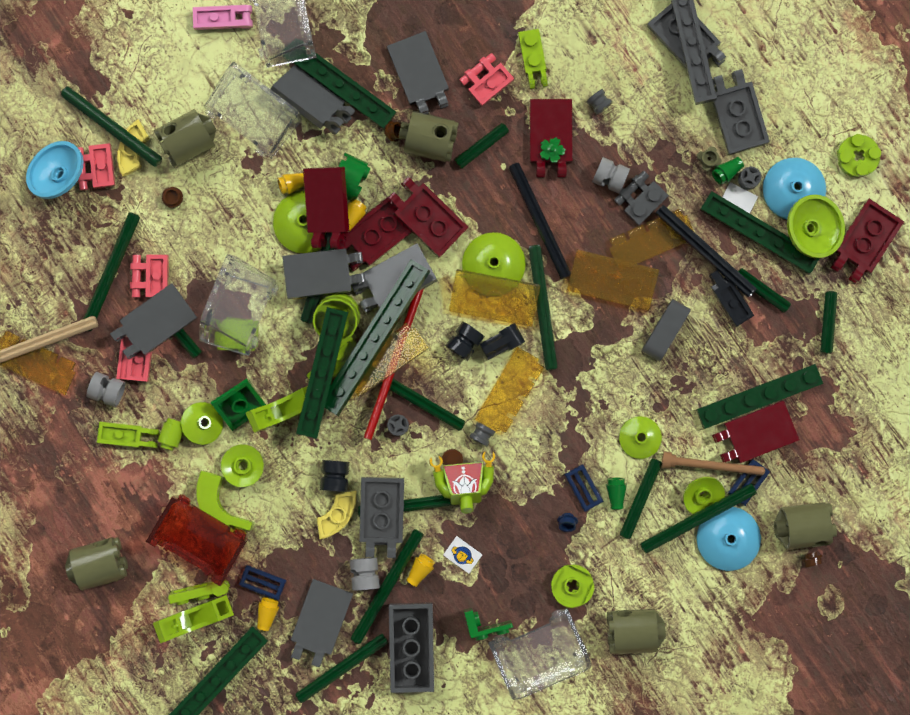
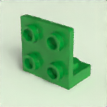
[464,608,513,641]

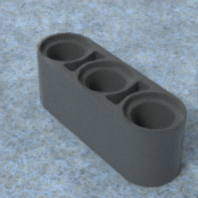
[641,299,691,362]

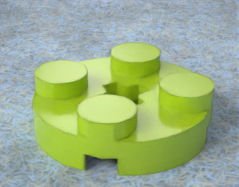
[837,134,881,177]
[551,564,594,608]

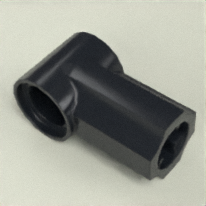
[480,323,525,360]

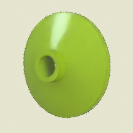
[181,402,223,445]
[619,416,662,459]
[221,444,264,487]
[683,477,725,514]

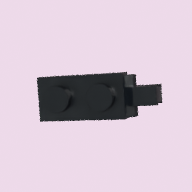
[709,270,754,327]

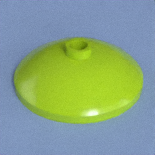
[273,191,326,254]
[787,194,845,258]
[462,232,525,296]

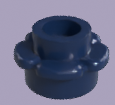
[557,513,578,532]

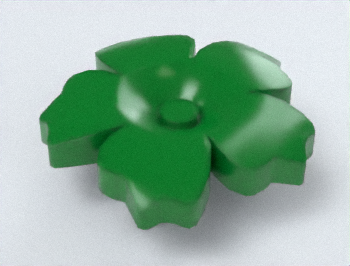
[540,137,566,163]

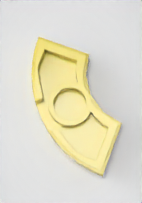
[117,119,150,177]
[317,491,357,539]

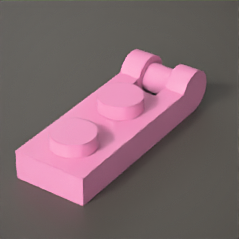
[193,5,253,30]

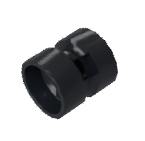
[445,321,485,361]
[320,460,350,492]

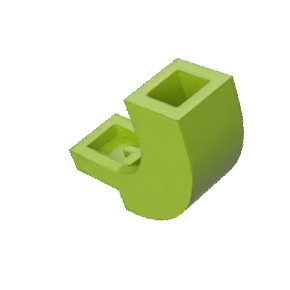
[246,386,307,433]
[196,470,255,533]
[153,595,234,643]

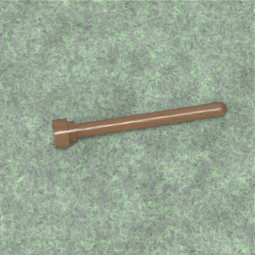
[661,451,765,475]

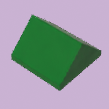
[211,378,266,431]

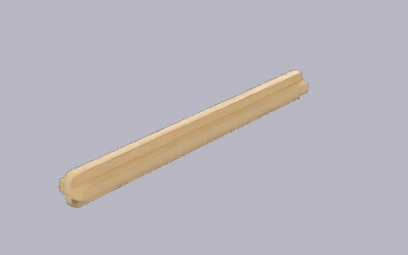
[0,316,98,363]

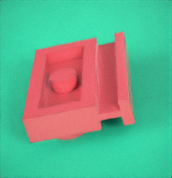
[116,337,152,382]

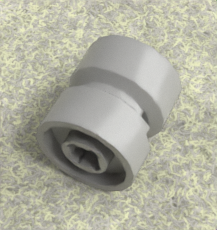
[592,157,630,194]
[86,372,126,408]
[350,557,380,590]

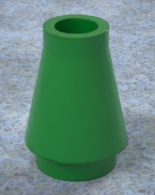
[712,157,744,185]
[606,477,627,510]

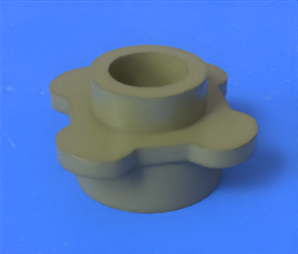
[697,147,722,171]

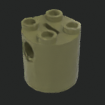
[154,109,217,168]
[399,111,459,162]
[774,502,837,550]
[65,537,128,591]
[607,609,666,654]

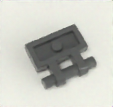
[614,171,669,226]

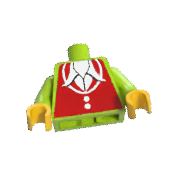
[429,451,496,514]

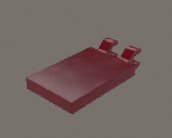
[530,99,573,177]
[303,167,349,248]
[386,177,468,258]
[335,196,412,272]
[830,198,904,284]
[712,400,800,463]

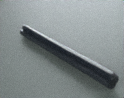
[509,163,571,279]
[656,205,756,297]

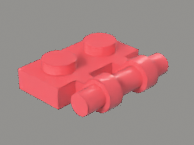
[459,53,514,107]
[77,143,115,191]
[130,255,169,298]

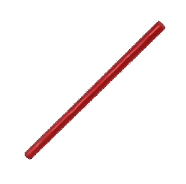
[363,289,424,440]

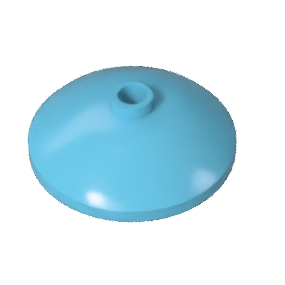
[26,141,84,199]
[763,158,826,220]
[696,507,761,571]

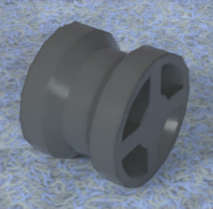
[586,89,613,115]
[738,166,762,190]
[387,414,409,436]
[469,422,495,447]

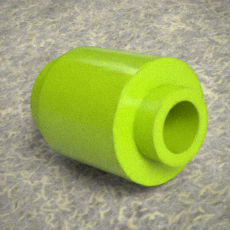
[158,418,183,451]

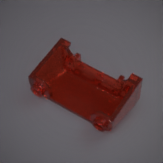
[146,494,249,587]

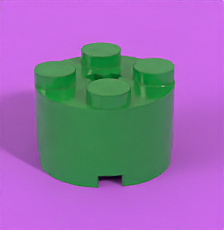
[338,152,371,202]

